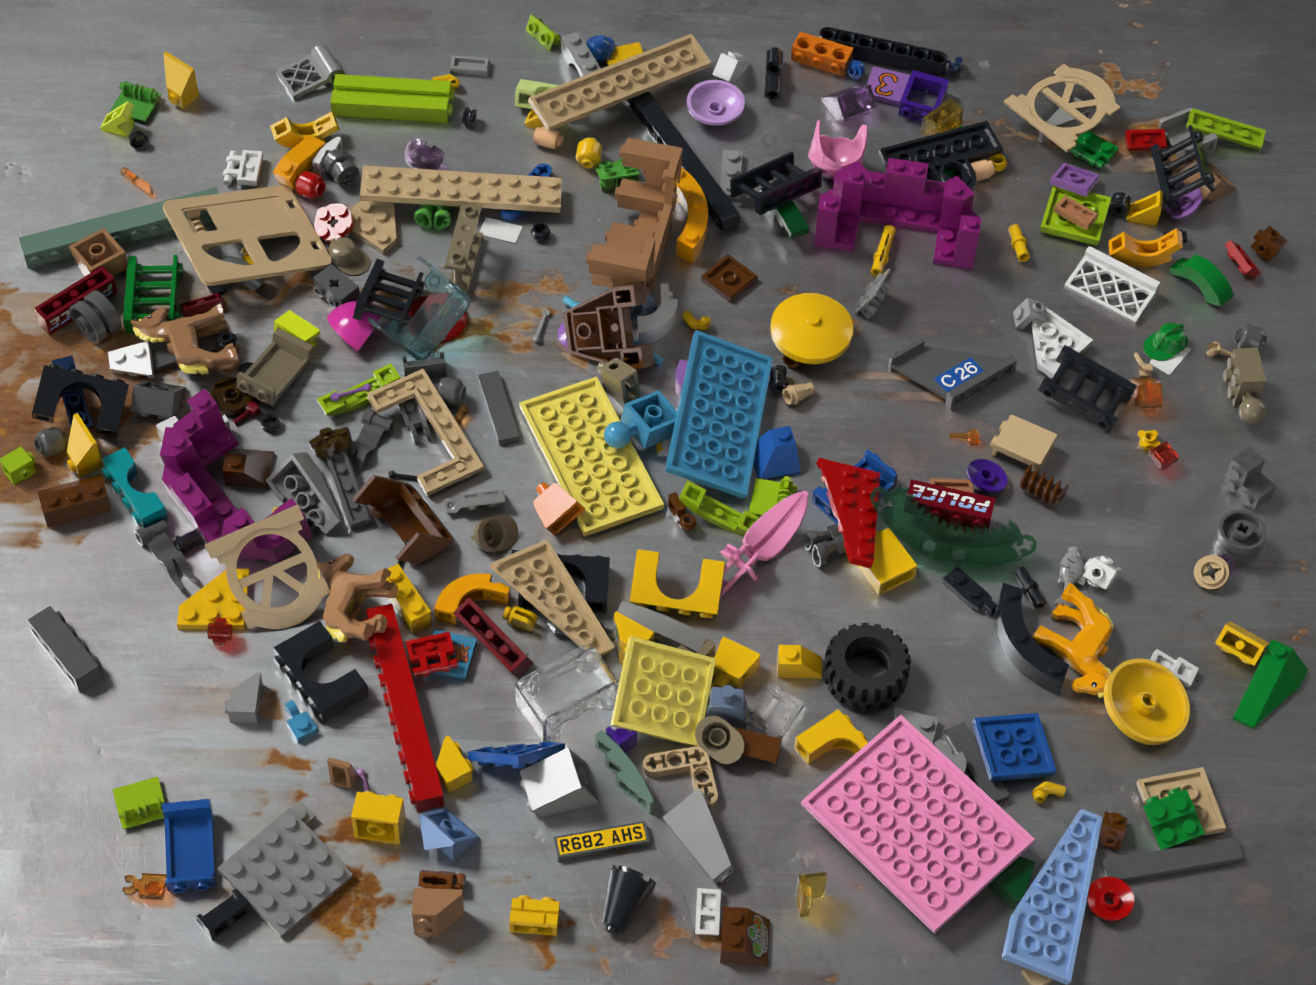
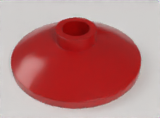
[1087,877,1134,921]

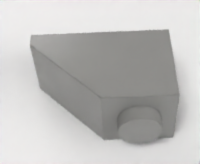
[225,673,263,724]

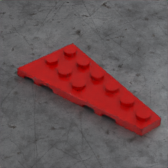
[817,458,880,569]

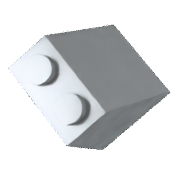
[520,748,599,818]

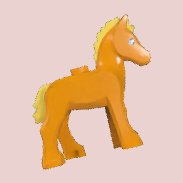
[1033,583,1114,698]

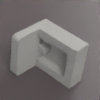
[1013,298,1047,330]

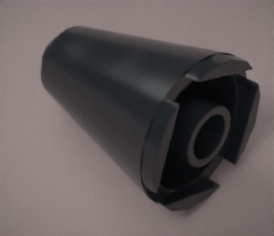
[602,865,656,935]

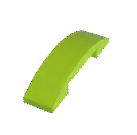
[317,363,401,416]
[679,480,760,536]

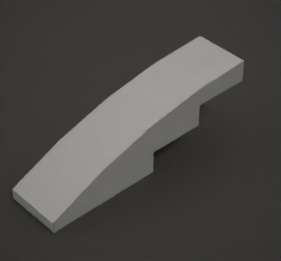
[613,601,707,653]

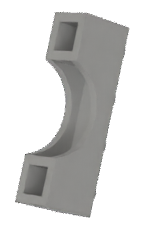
[561,31,601,77]

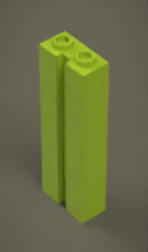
[330,74,455,123]

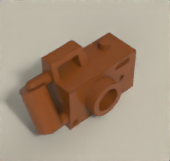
[418,870,466,890]

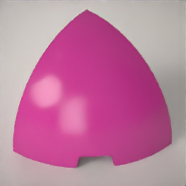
[327,301,382,351]

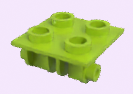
[749,476,798,516]
[112,776,165,830]

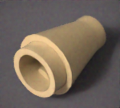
[782,382,815,405]

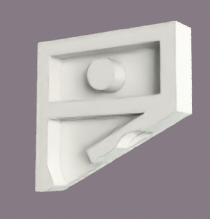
[108,342,155,379]

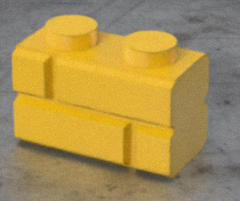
[509,895,560,936]

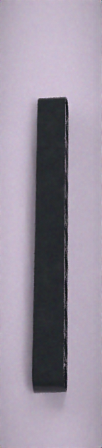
[625,91,741,230]

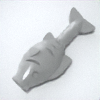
[1054,546,1086,609]

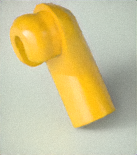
[432,74,460,89]

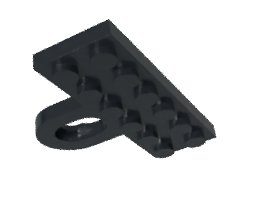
[879,121,1003,191]

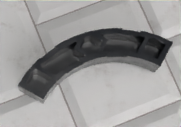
[996,583,1069,695]

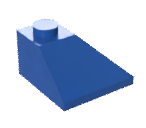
[753,426,801,480]

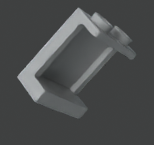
[1158,107,1218,158]

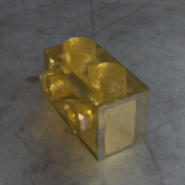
[921,98,964,137]

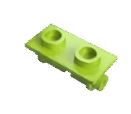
[525,14,561,51]

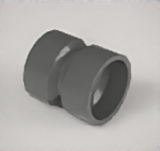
[322,149,359,186]

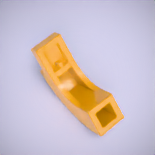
[1109,228,1183,267]
[434,573,511,625]

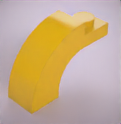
[270,111,340,149]

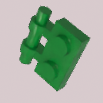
[1069,131,1119,169]

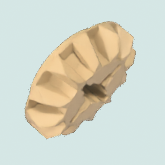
[1194,555,1229,590]

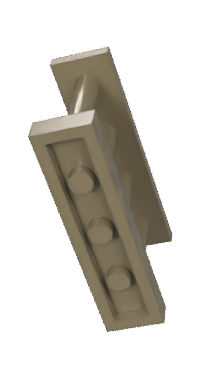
[445,204,483,300]

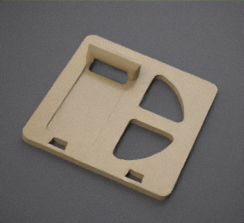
[163,185,332,286]

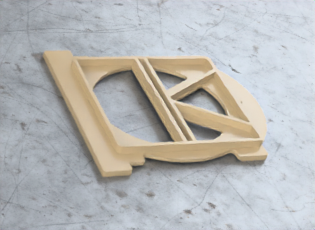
[1004,64,1120,152]
[205,505,330,629]

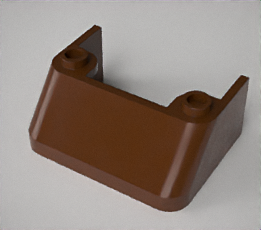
[352,475,454,564]

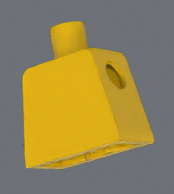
[712,636,761,689]

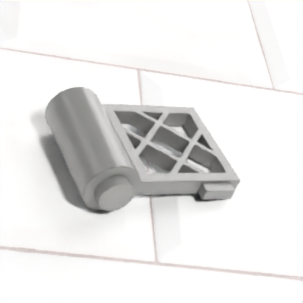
[276,45,344,100]

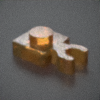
[122,873,167,900]

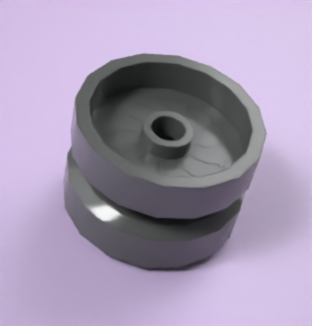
[69,290,122,344]
[1213,510,1267,566]

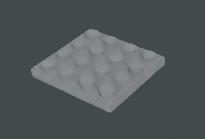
[218,808,353,938]

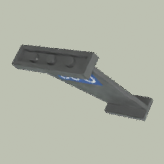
[888,339,1017,410]

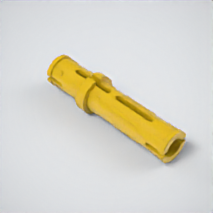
[870,225,896,277]

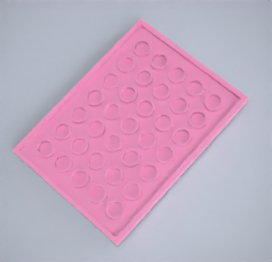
[801,715,1035,934]

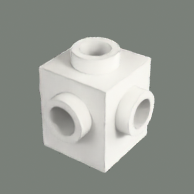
[1083,555,1121,590]

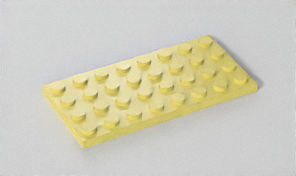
[519,377,664,537]

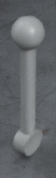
[533,309,550,343]

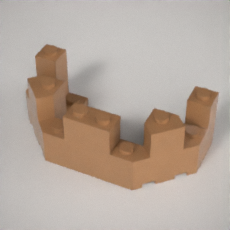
[586,138,682,295]

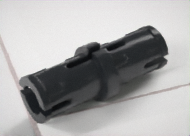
[1013,566,1047,610]

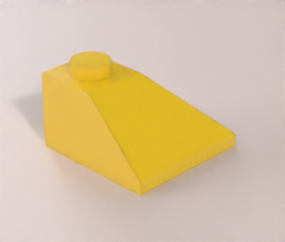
[163,51,199,109]
[66,413,103,478]

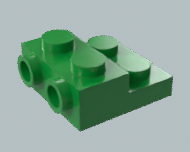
[1143,787,1205,850]

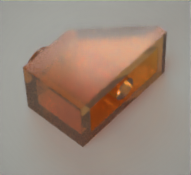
[1130,377,1163,412]

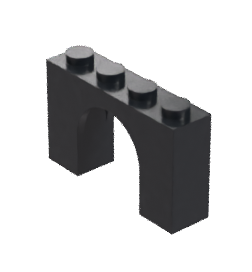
[32,364,129,437]
[518,553,610,614]
[273,621,369,723]

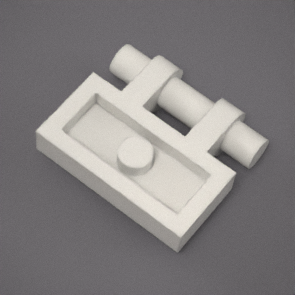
[223,150,263,186]

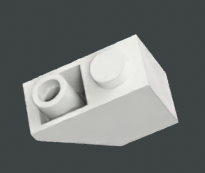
[713,51,750,83]

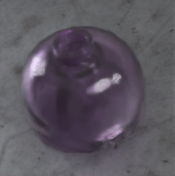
[404,138,445,170]

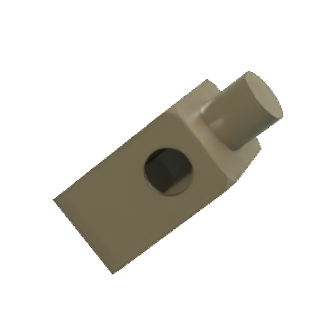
[597,358,640,408]

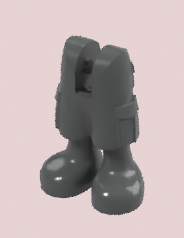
[802,523,846,567]

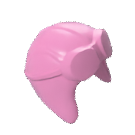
[808,120,868,181]

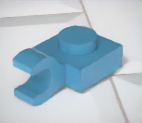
[285,700,318,743]

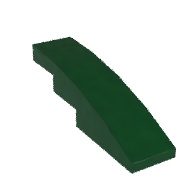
[759,184,810,238]

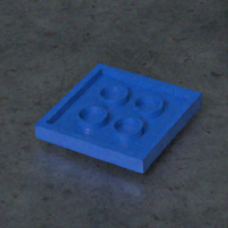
[972,713,1057,781]

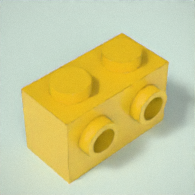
[1215,621,1270,666]

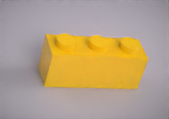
[385,564,432,635]

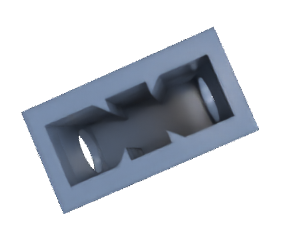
[705,685,748,727]

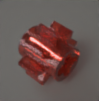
[207,617,233,646]

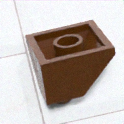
[222,448,275,489]

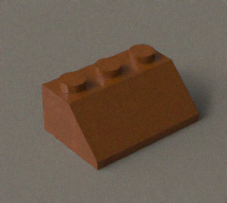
[38,474,112,527]

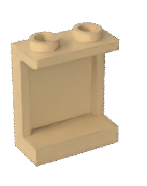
[990,414,1057,473]

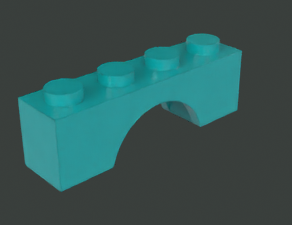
[101,447,168,528]

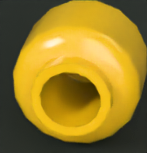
[576,137,602,168]

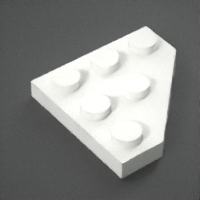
[1031,307,1093,379]

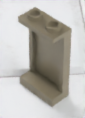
[236,328,313,406]

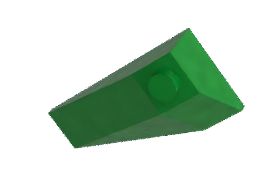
[1232,639,1308,729]

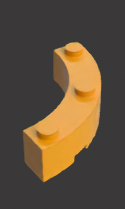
[676,168,708,264]

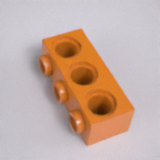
[791,32,853,76]

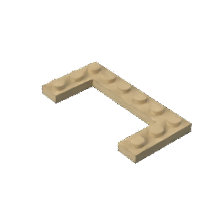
[367,369,484,496]

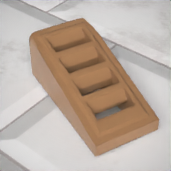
[327,758,358,789]

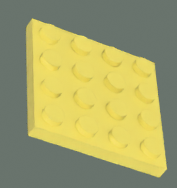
[610,636,716,747]

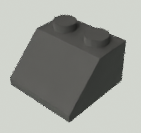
[131,380,186,420]

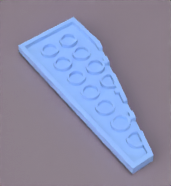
[1002,809,1103,985]

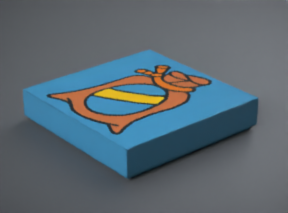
[427,630,477,680]

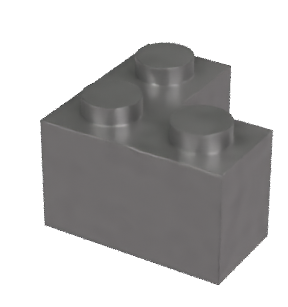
[1223,446,1276,511]

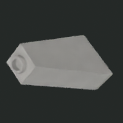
[662,788,735,886]

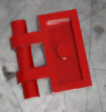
[406,631,458,677]

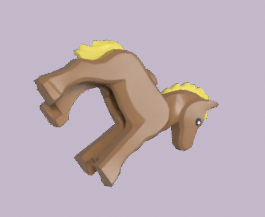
[131,303,239,375]
[316,554,398,643]

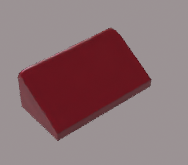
[180,293,226,317]

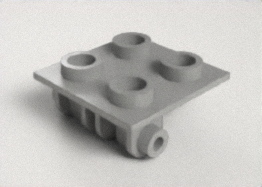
[854,269,890,319]

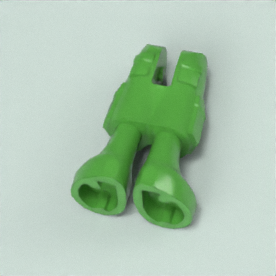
[414,204,452,230]

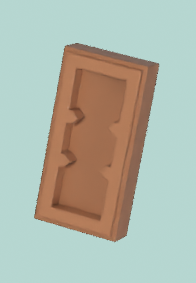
[1053,195,1099,230]

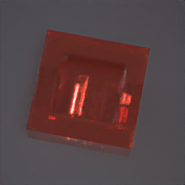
[1148,441,1179,471]

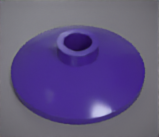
[967,459,1008,493]

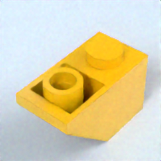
[436,735,474,794]

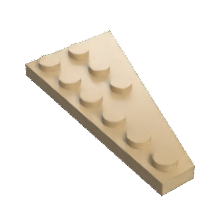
[490,539,615,659]

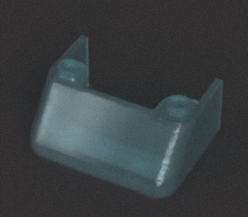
[367,256,471,360]

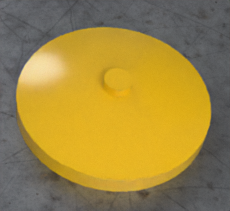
[770,293,853,364]
[1104,659,1190,745]

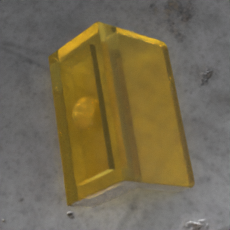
[795,872,827,917]

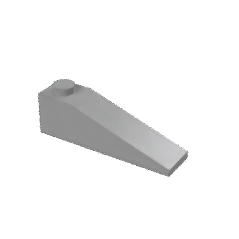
[266,452,342,535]

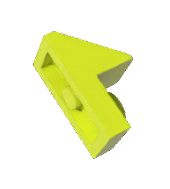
[100,101,135,136]

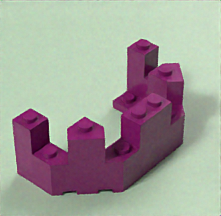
[814,158,982,270]
[160,388,313,563]

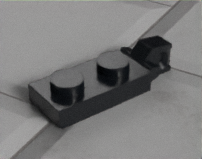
[942,566,997,617]

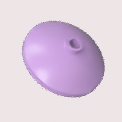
[687,80,745,126]

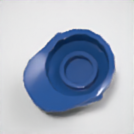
[586,35,615,63]

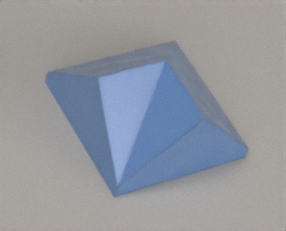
[419,808,479,861]

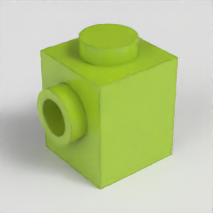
[0,446,36,485]

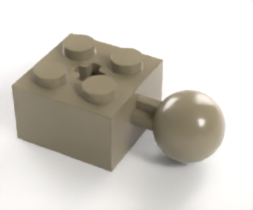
[1223,348,1267,425]

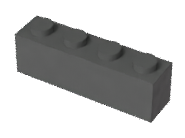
[27,606,102,692]

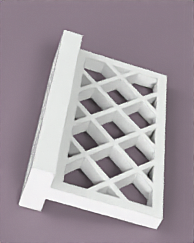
[1064,246,1160,325]

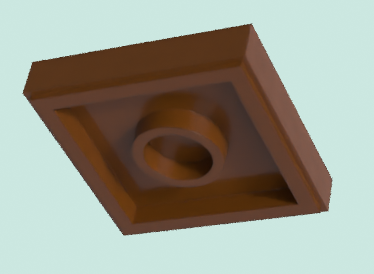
[701,254,758,303]

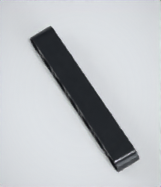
[819,27,948,77]

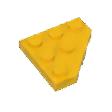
[177,569,250,630]

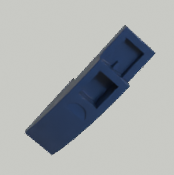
[52,355,93,429]

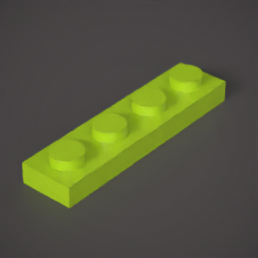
[1186,108,1266,150]

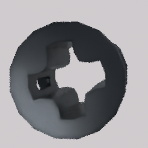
[770,365,790,393]

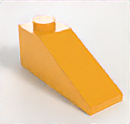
[273,135,326,191]

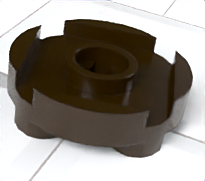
[210,377,253,417]
[309,427,353,457]

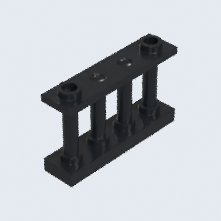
[1150,125,1215,213]
[730,152,822,215]
[353,259,425,333]
[1038,345,1138,432]

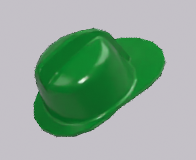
[1143,323,1188,361]

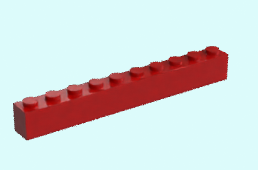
[363,603,444,812]

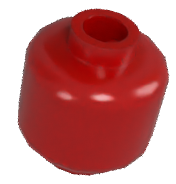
[295,171,326,199]

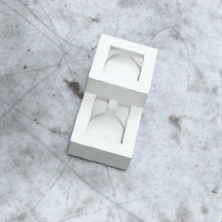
[312,137,343,176]
[1150,649,1199,687]
[695,888,721,936]

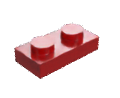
[1125,129,1167,151]
[1224,240,1261,278]

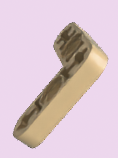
[643,746,718,809]

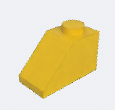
[777,645,822,678]

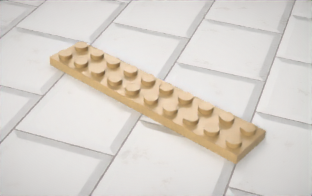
[528,34,712,131]
[360,165,562,213]

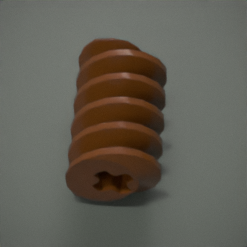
[1020,464,1069,507]

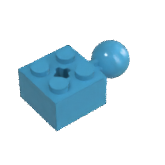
[604,390,677,449]

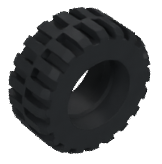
[823,623,911,711]

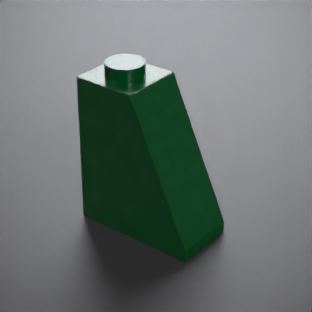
[987,856,1036,910]

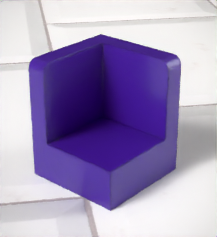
[605,726,638,753]

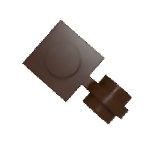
[668,492,697,532]

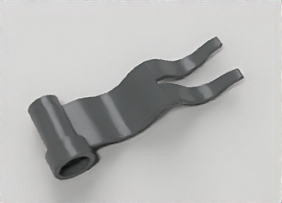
[346,408,395,477]
[134,520,200,591]

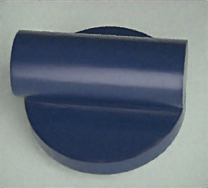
[947,57,964,73]

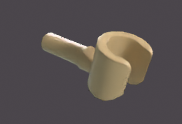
[1207,341,1232,357]
[1134,352,1153,376]

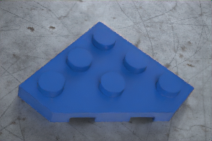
[468,742,565,768]

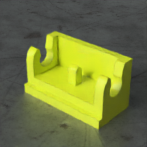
[273,310,320,348]

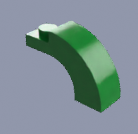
[1169,254,1234,306]

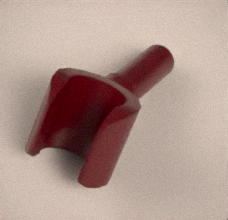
[233,402,261,425]

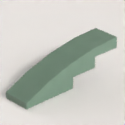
[595,730,654,814]

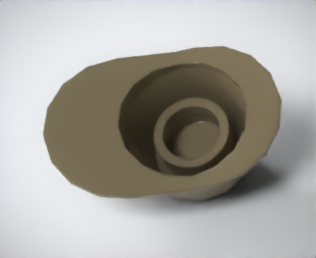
[327,237,370,276]
[470,515,518,552]
[695,716,745,764]

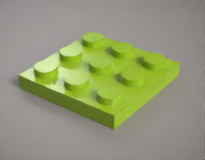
[1040,185,1111,246]

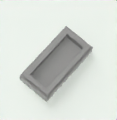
[449,55,490,77]

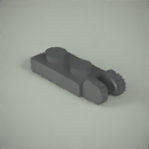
[397,397,432,443]

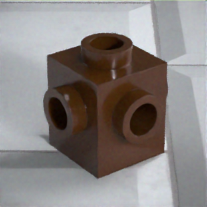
[1251,225,1288,262]

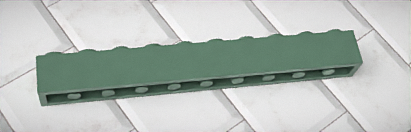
[19,187,219,268]

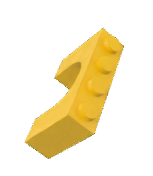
[629,549,725,619]
[794,709,868,764]

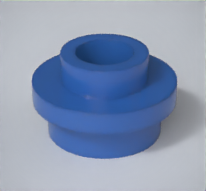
[847,60,865,80]

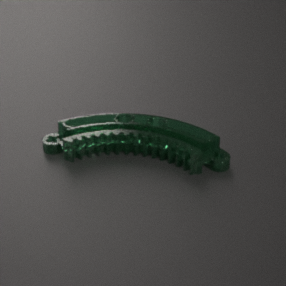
[870,486,1037,568]

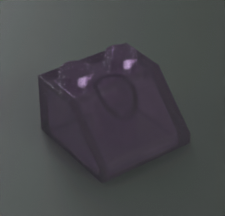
[822,85,877,122]

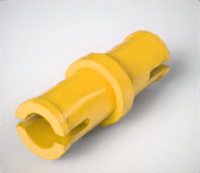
[1008,224,1030,262]

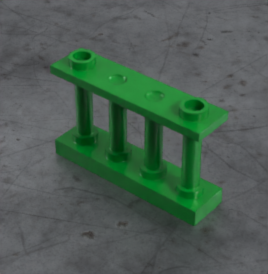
[123,255,183,333]

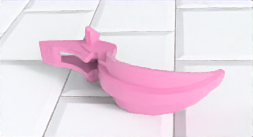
[720,490,809,598]

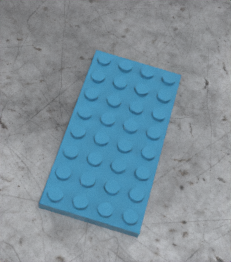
[665,330,773,499]

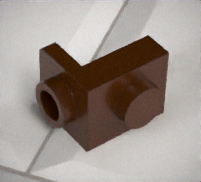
[1098,811,1128,850]

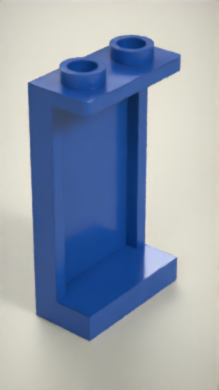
[811,449,898,524]
[162,799,216,893]

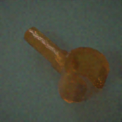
[950,429,980,445]

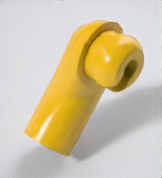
[682,310,711,331]
[1032,781,1066,803]

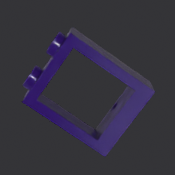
[898,70,949,125]

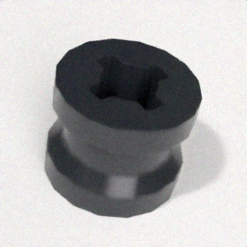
[1109,192,1131,217]

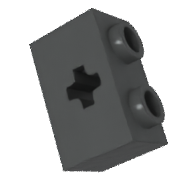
[313,264,360,308]

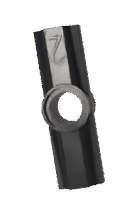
[764,47,783,101]

